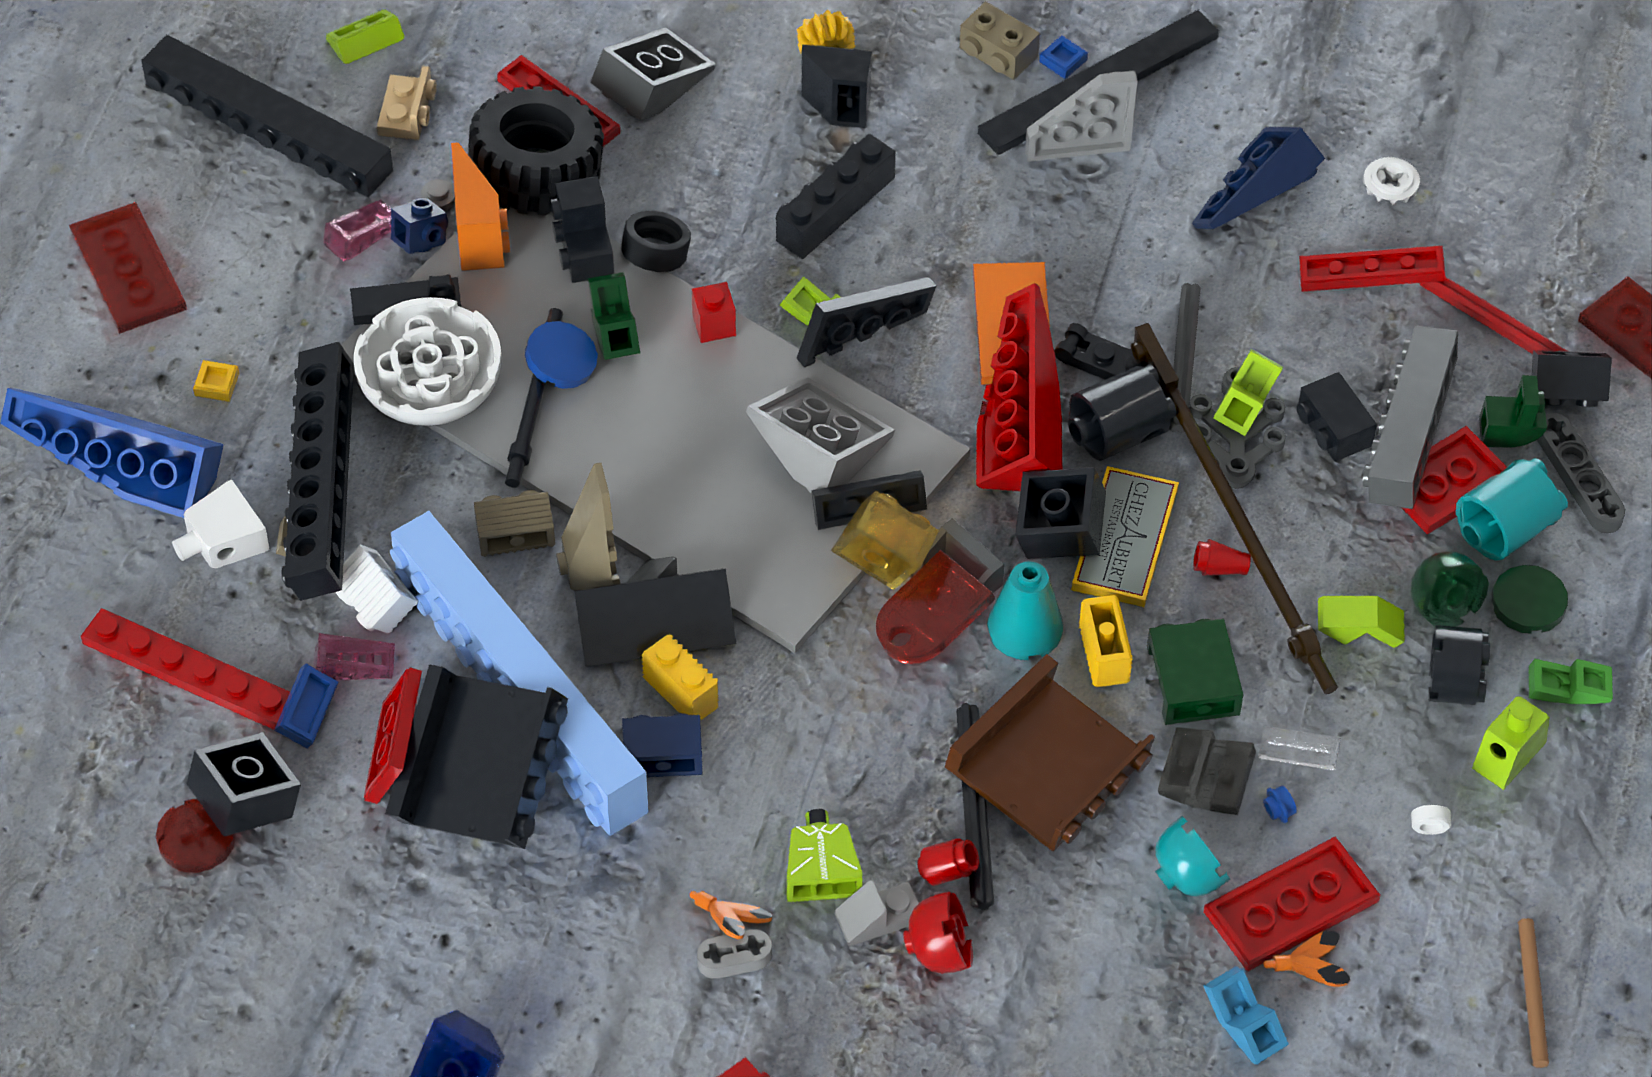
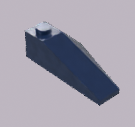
[1192,127,1325,230]

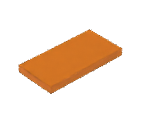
[973,262,1050,385]

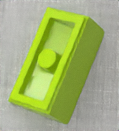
[325,9,404,64]

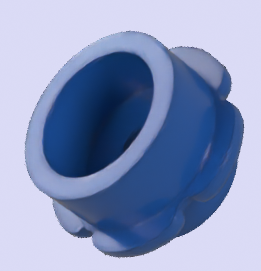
[1263,785,1297,823]

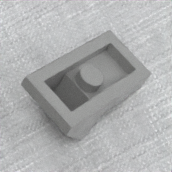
[835,879,919,947]

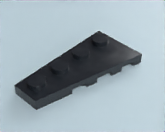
[796,277,937,368]

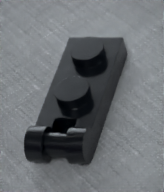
[1054,323,1144,380]

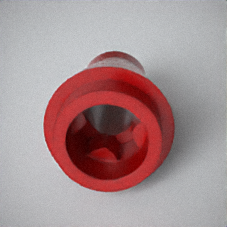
[1193,539,1251,576]

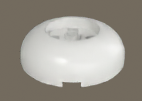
[354,297,501,426]

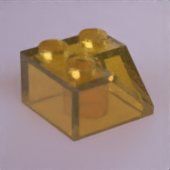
[831,491,940,590]

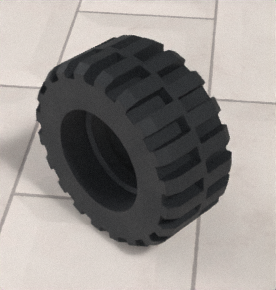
[468,86,604,215]

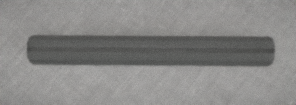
[1169,283,1201,433]

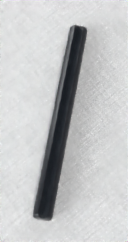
[956,703,994,911]

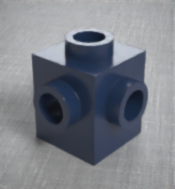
[391,198,448,254]

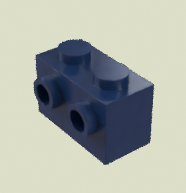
[622,713,703,778]

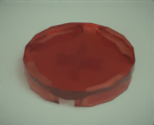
[156,799,236,873]

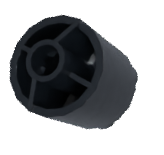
[1068,365,1176,461]

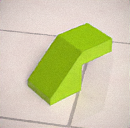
[1213,349,1283,436]
[1318,596,1405,648]

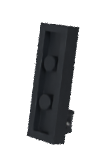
[350,274,461,325]
[811,470,927,530]

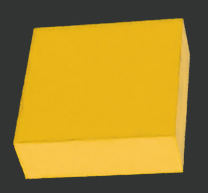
[193,360,240,402]

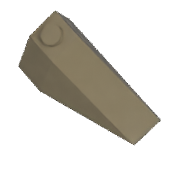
[556,462,620,591]

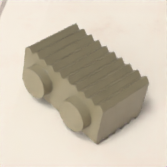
[474,490,555,557]

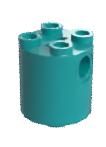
[1456,458,1568,561]

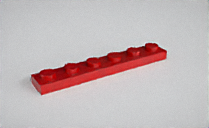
[81,608,290,730]

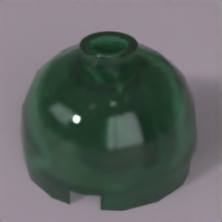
[1410,551,1489,627]

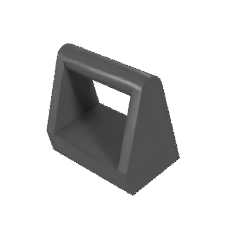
[908,518,1004,616]

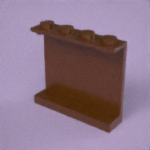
[945,654,1155,852]

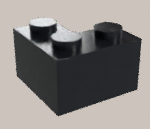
[551,176,614,283]

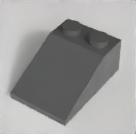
[590,28,716,120]

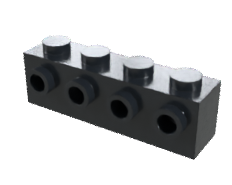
[775,133,896,260]

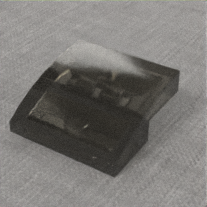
[1157,727,1256,815]

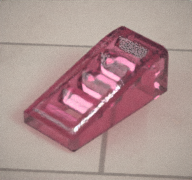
[324,199,391,262]
[313,633,395,680]

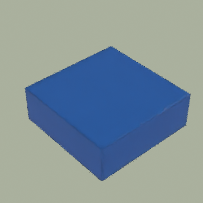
[1039,35,1088,79]

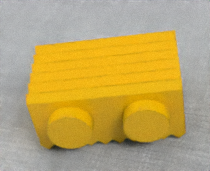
[1079,595,1133,687]
[641,635,719,721]

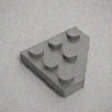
[1025,71,1138,162]

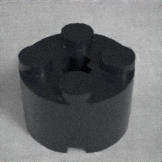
[1428,625,1490,705]

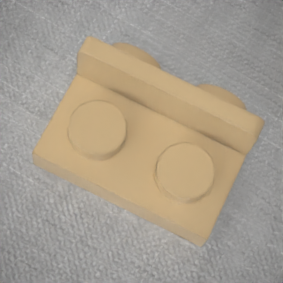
[377,66,436,140]

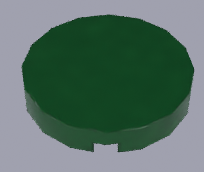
[1492,565,1568,634]

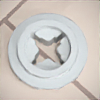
[1363,157,1420,206]

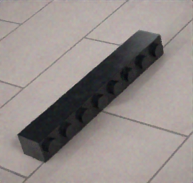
[141,34,393,198]

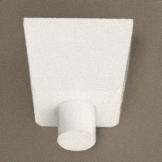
[172,480,270,569]

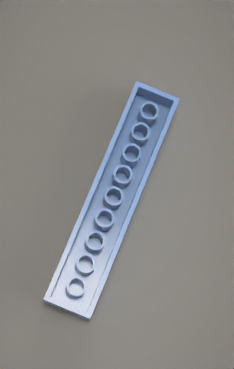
[390,511,648,836]

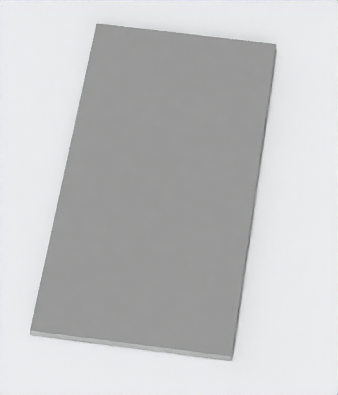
[342,206,970,653]

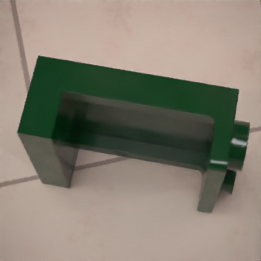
[1147,619,1244,725]

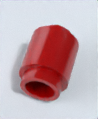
[917,838,979,886]

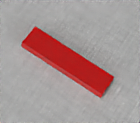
[497,55,621,147]
[1299,245,1445,292]

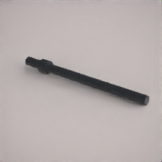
[505,308,563,488]

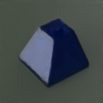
[410,1010,505,1077]

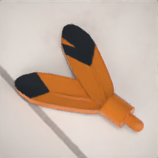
[689,891,772,939]
[1263,931,1350,987]

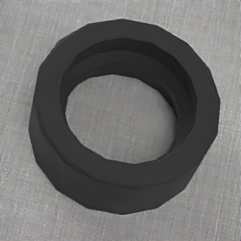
[621,211,691,272]

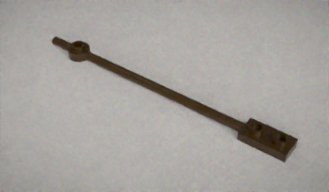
[1131,323,1338,694]

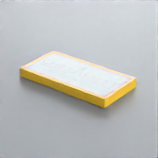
[1071,466,1179,607]

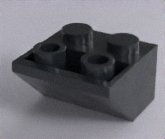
[801,44,872,128]

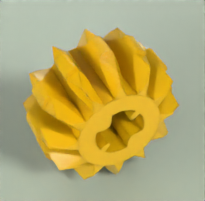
[797,10,855,54]

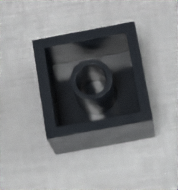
[1015,467,1106,559]
[186,732,301,836]

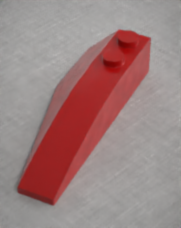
[976,283,1062,491]

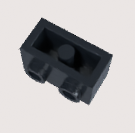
[1531,350,1612,407]
[1297,372,1377,462]

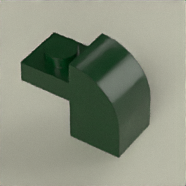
[587,272,640,360]
[1479,375,1547,448]

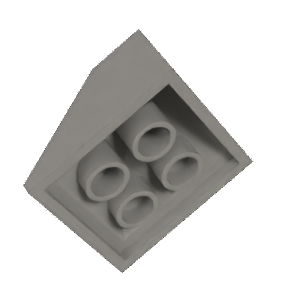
[746,377,895,493]

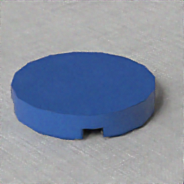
[524,321,598,389]

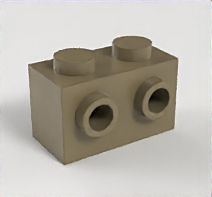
[959,1,1040,80]

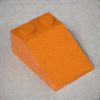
[451,142,510,271]

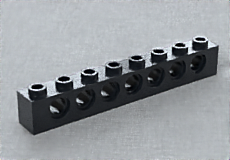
[281,341,354,601]

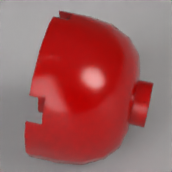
[903,891,973,974]

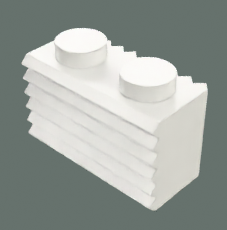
[336,544,418,634]

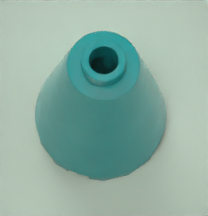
[988,561,1063,660]

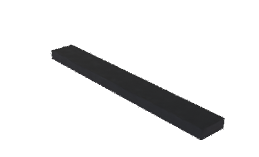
[978,10,1219,155]

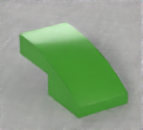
[1529,658,1613,704]

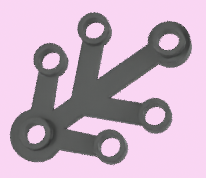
[1189,367,1286,489]

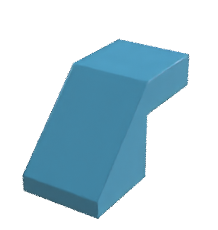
[1204,966,1289,1065]

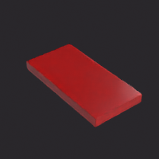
[1203,836,1380,972]

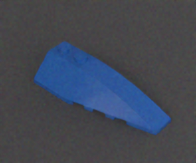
[0,388,224,518]

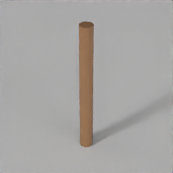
[1518,918,1549,1068]

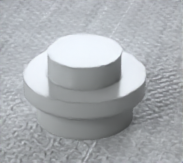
[421,179,455,211]

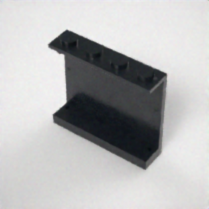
[385,664,568,849]

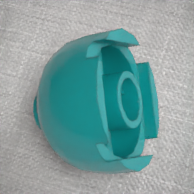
[1155,816,1230,897]

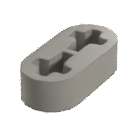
[697,929,772,979]

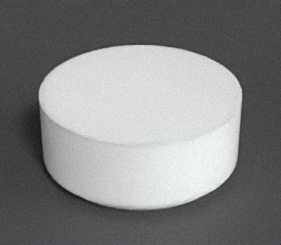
[1411,805,1451,835]

